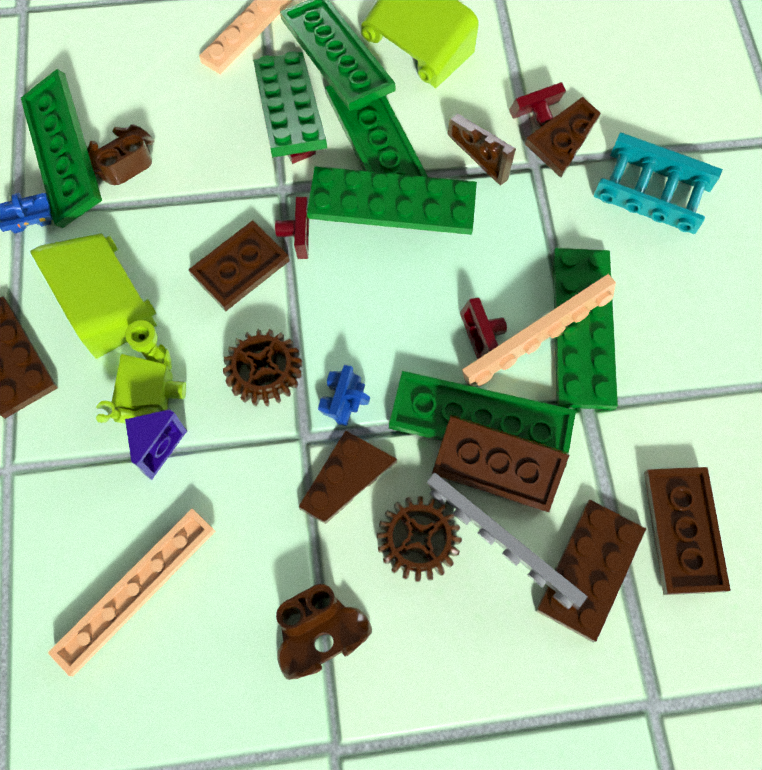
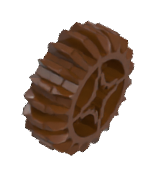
[223,329,303,407]
[377,496,462,582]

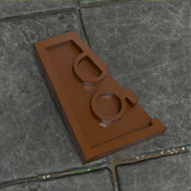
[525,97,601,178]
[448,113,516,186]
[299,430,397,524]

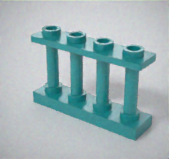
[594,132,723,234]

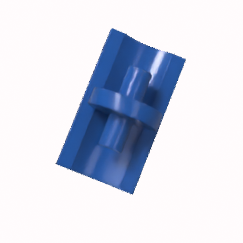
[0,193,53,234]
[318,365,370,426]

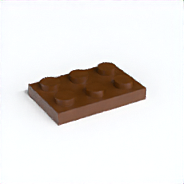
[188,220,290,312]

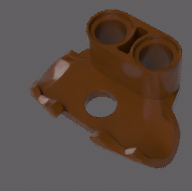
[87,124,155,186]
[276,584,372,680]

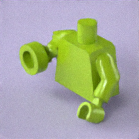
[96,320,186,424]

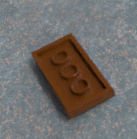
[0,296,58,419]
[432,415,570,512]
[644,467,731,596]
[536,499,646,643]

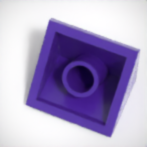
[125,409,187,480]

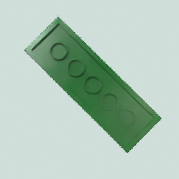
[280,0,396,111]
[253,51,327,158]
[21,69,102,228]
[325,85,428,177]
[307,166,477,235]
[553,248,618,410]
[389,371,576,468]

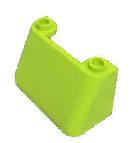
[361,0,479,88]
[30,233,157,359]

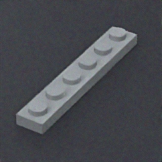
[427,473,588,610]

